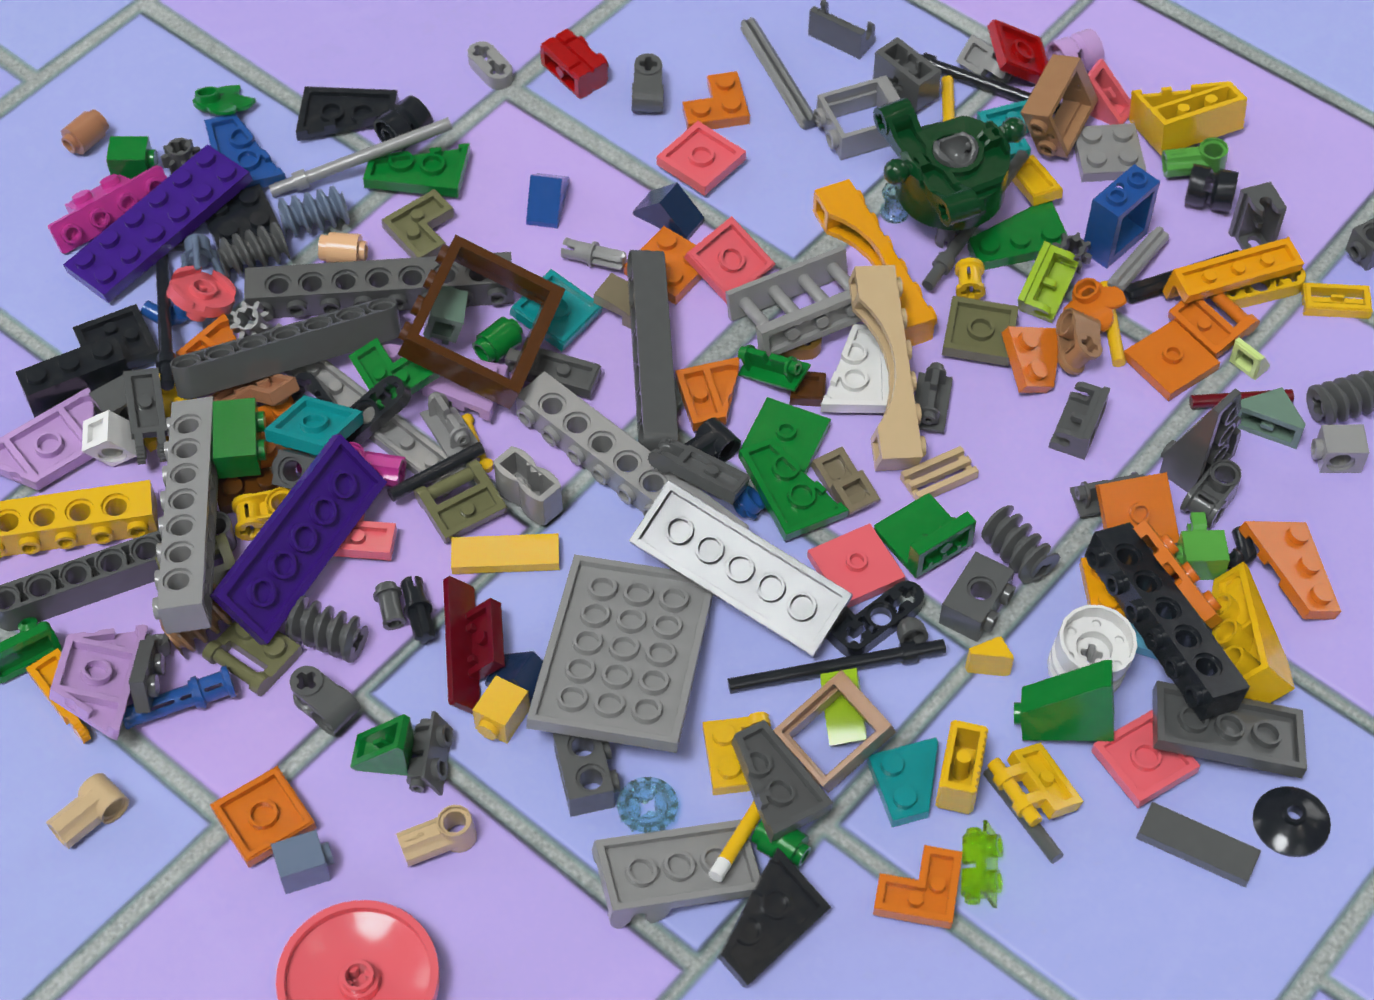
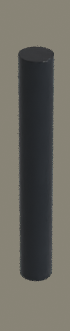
[387,442,485,502]

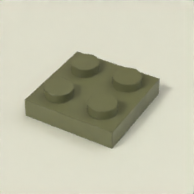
[942,296,1019,366]

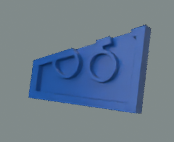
[204,114,286,190]

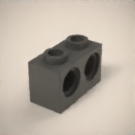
[553,733,620,817]

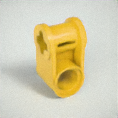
[232,487,291,541]

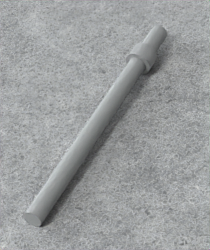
[269,117,453,197]

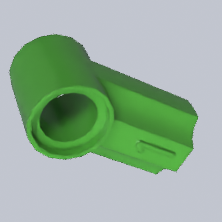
[1161,137,1228,178]

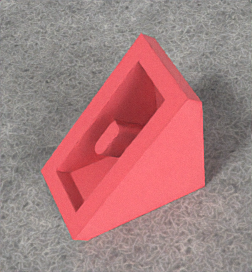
[1088,59,1131,125]

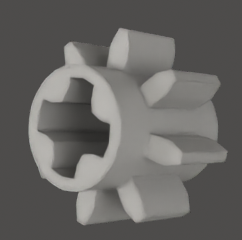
[229,301,273,339]

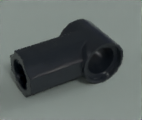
[685,417,741,462]

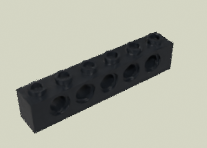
[1084,522,1250,721]

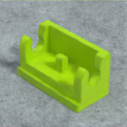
[1018,241,1079,323]

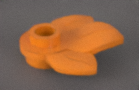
[1063,278,1127,333]

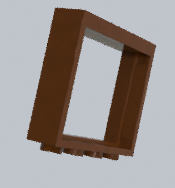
[397,234,565,409]

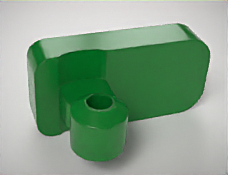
[0,617,62,683]

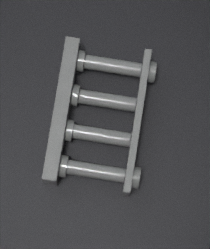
[725,246,862,357]

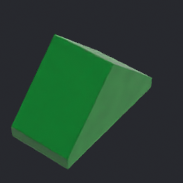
[350,714,414,776]

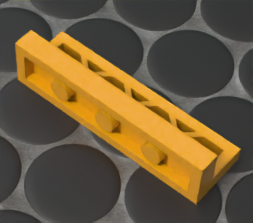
[1162,237,1304,304]

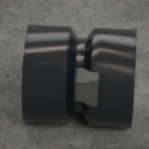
[373,95,434,153]
[1184,163,1239,213]

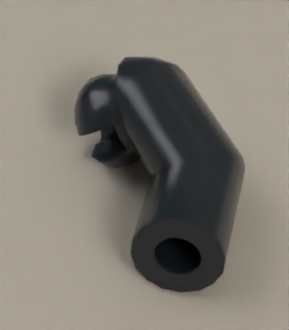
[1227,526,1257,570]

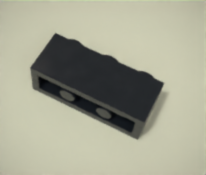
[15,334,129,418]

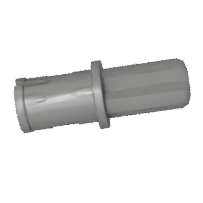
[561,237,626,270]

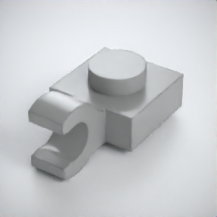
[956,34,1012,81]

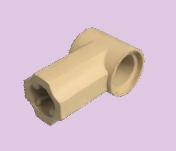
[46,773,129,849]
[396,804,477,867]

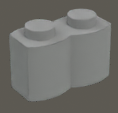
[493,446,563,525]

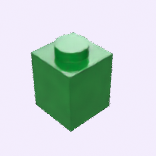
[106,136,158,179]

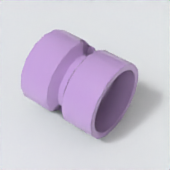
[1046,28,1105,71]

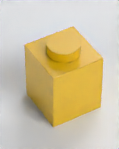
[473,676,530,744]

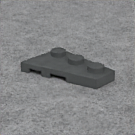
[732,720,834,843]

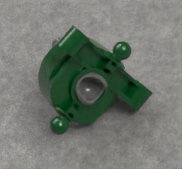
[873,98,1026,248]

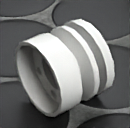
[1047,605,1137,692]

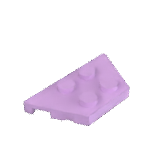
[0,387,95,490]
[49,624,148,740]

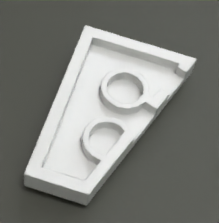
[820,324,889,413]

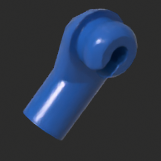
[141,300,189,326]

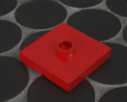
[987,19,1048,84]

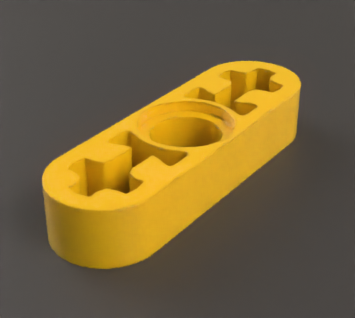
[1214,268,1306,308]

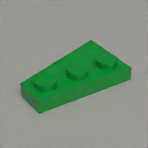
[967,201,1068,270]

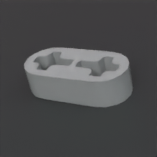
[468,41,513,90]

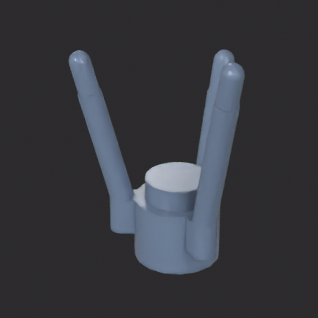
[181,233,225,275]

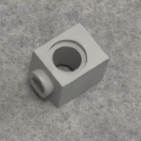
[1311,424,1370,473]

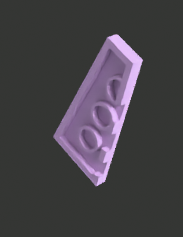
[381,342,509,422]

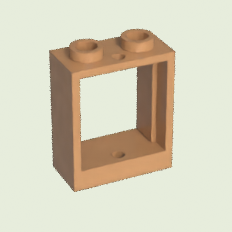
[1021,54,1098,158]
[773,670,896,793]

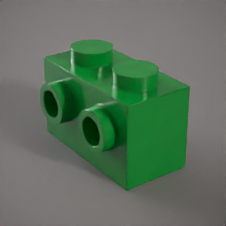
[213,398,267,479]

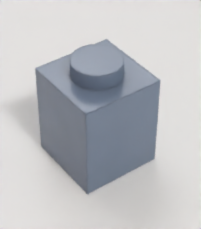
[271,830,334,894]

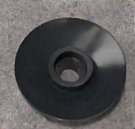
[1253,786,1331,857]

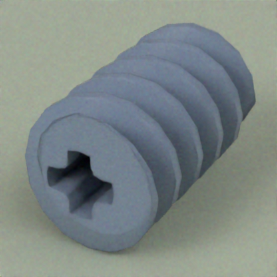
[278,186,350,237]

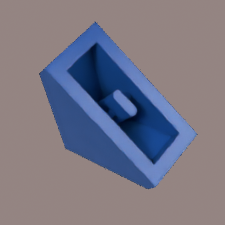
[526,173,570,229]

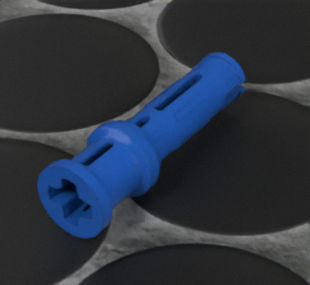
[123,665,237,730]

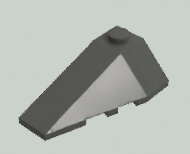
[1159,388,1241,493]

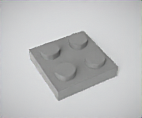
[1073,123,1146,182]

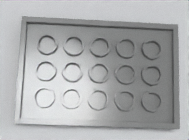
[526,554,713,753]

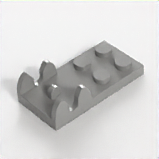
[592,819,760,928]

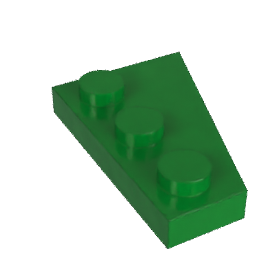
[363,143,470,198]
[738,438,849,541]

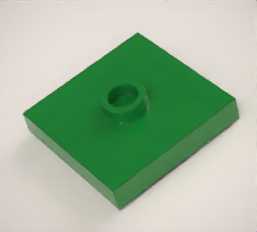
[741,397,831,474]

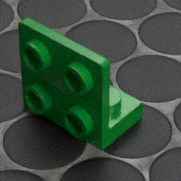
[874,494,976,579]

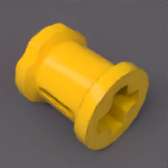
[955,257,986,300]

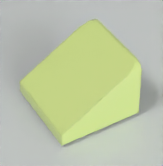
[1229,337,1270,380]

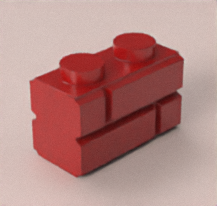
[540,28,609,99]

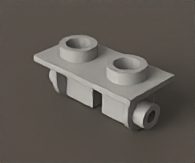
[420,392,478,457]

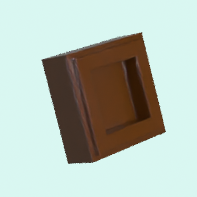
[790,372,826,407]

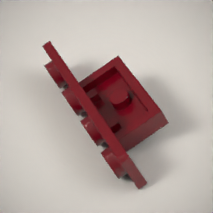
[443,576,505,714]

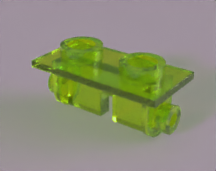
[961,820,1003,908]

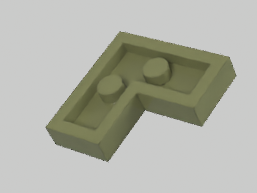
[381,189,454,258]

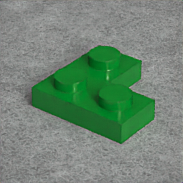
[348,338,441,409]

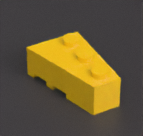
[1129,81,1248,155]

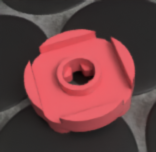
[166,265,236,322]

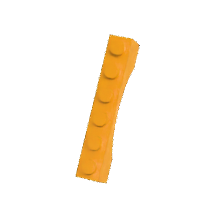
[813,179,937,346]

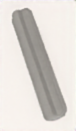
[1108,227,1169,291]

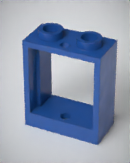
[1084,164,1160,269]

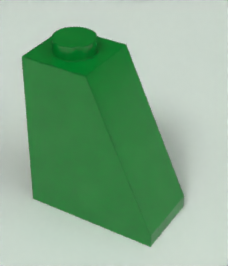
[1014,660,1115,741]

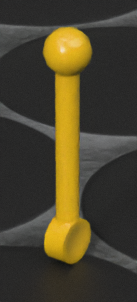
[462,413,493,473]

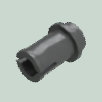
[373,581,406,630]

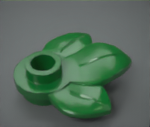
[192,85,256,115]

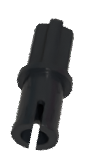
[400,575,435,644]

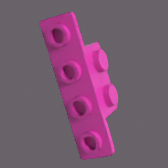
[48,165,167,254]

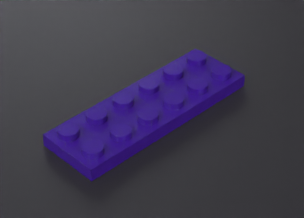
[63,144,253,303]
[210,434,387,645]

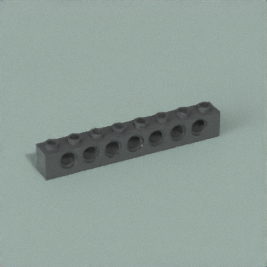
[244,252,515,318]

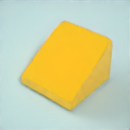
[965,636,1014,676]

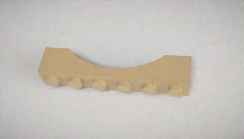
[848,265,926,471]

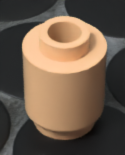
[318,232,368,263]

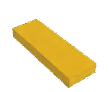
[451,533,560,574]

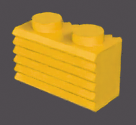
[935,720,989,814]

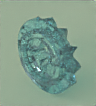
[617,777,678,833]

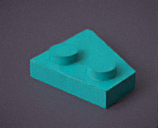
[867,737,938,828]

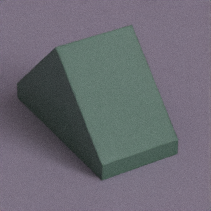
[1237,387,1306,449]

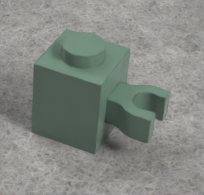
[423,286,468,345]

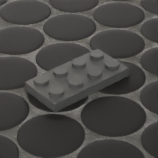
[1152,681,1307,778]

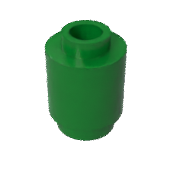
[472,317,523,363]
[751,820,811,867]

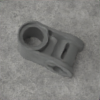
[632,53,663,112]
[1180,459,1242,528]
[289,666,361,736]

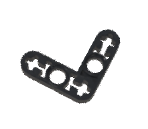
[291,372,411,445]
[826,581,924,657]

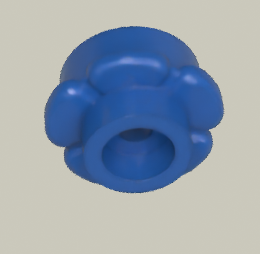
[733,486,765,519]

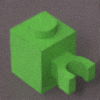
[1174,512,1230,580]

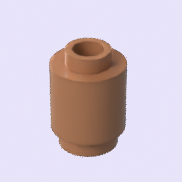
[61,109,109,155]

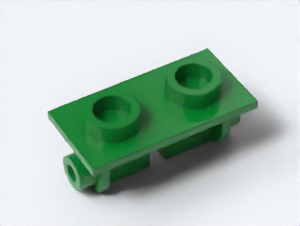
[738,344,811,392]

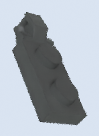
[505,348,601,399]
[129,633,171,714]

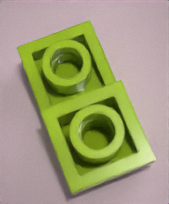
[820,668,868,747]

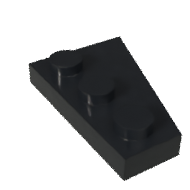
[296,86,399,141]
[717,848,831,987]

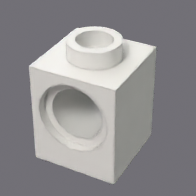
[82,410,137,467]

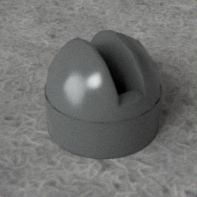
[897,617,928,644]

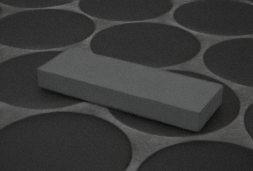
[1136,802,1261,887]

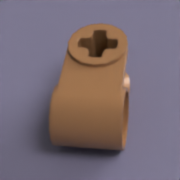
[1056,308,1102,375]

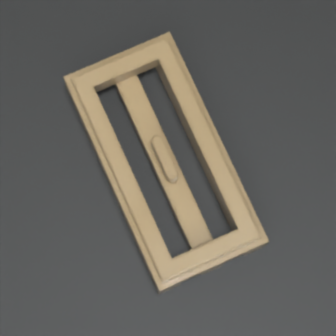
[900,446,979,500]

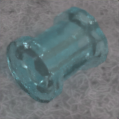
[880,182,909,224]

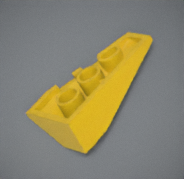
[1211,562,1295,703]

